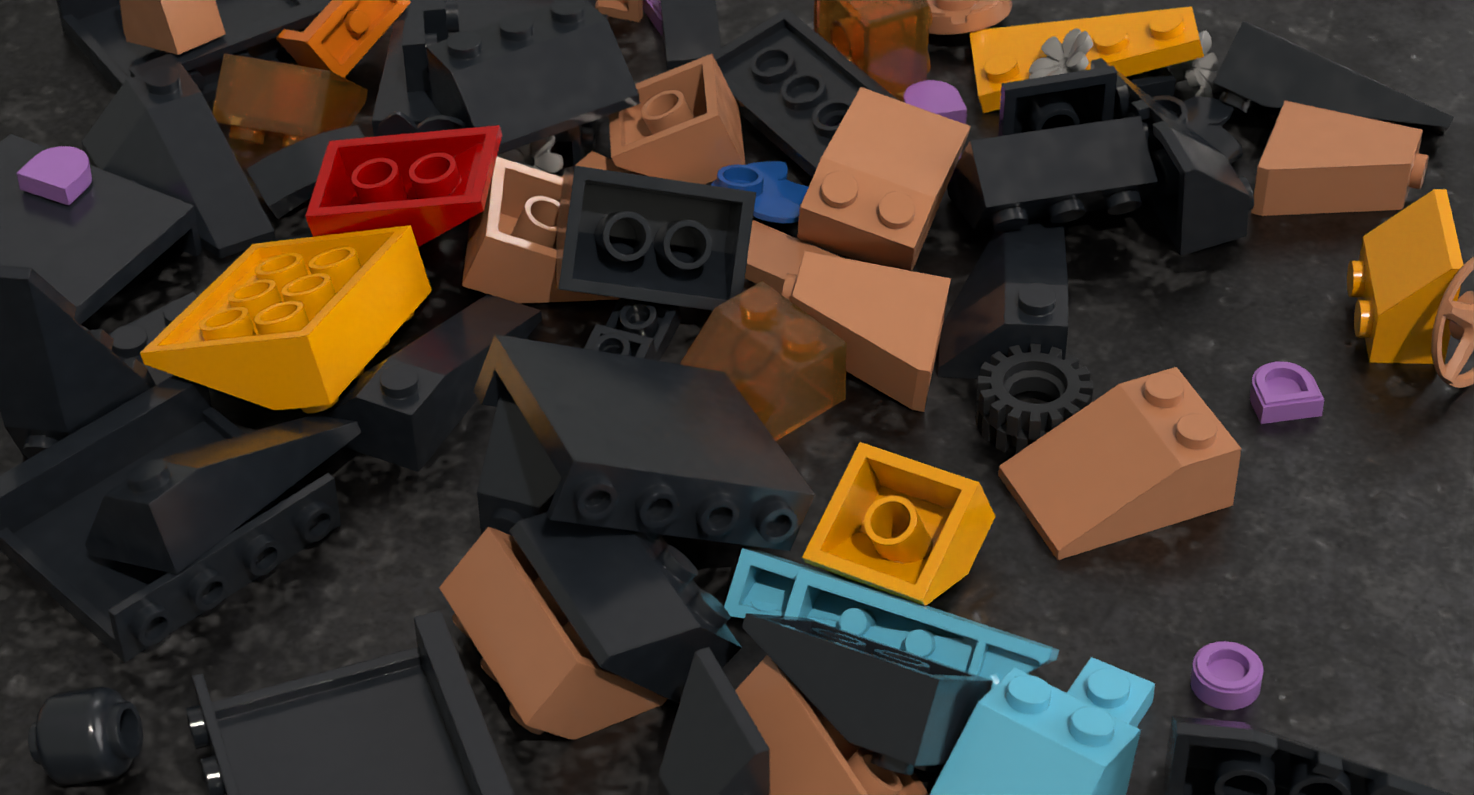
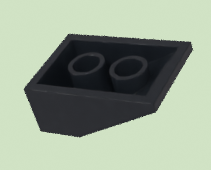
[742,613,993,775]

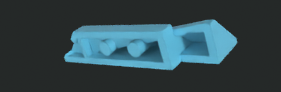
[724,548,1059,689]

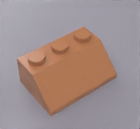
[439,527,668,740]
[735,655,930,795]

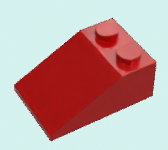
[305,125,502,247]

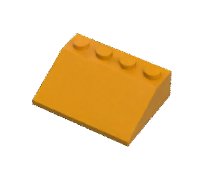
[140,225,432,413]

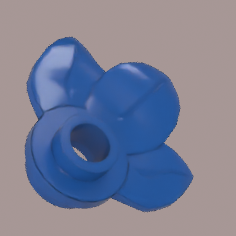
[711,161,809,223]

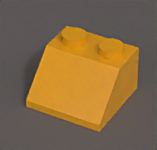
[1347,189,1464,364]
[802,442,996,606]

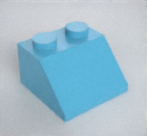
[930,668,1141,795]

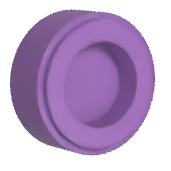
[1190,641,1263,710]

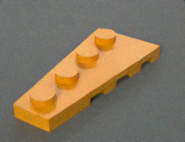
[969,6,1204,113]

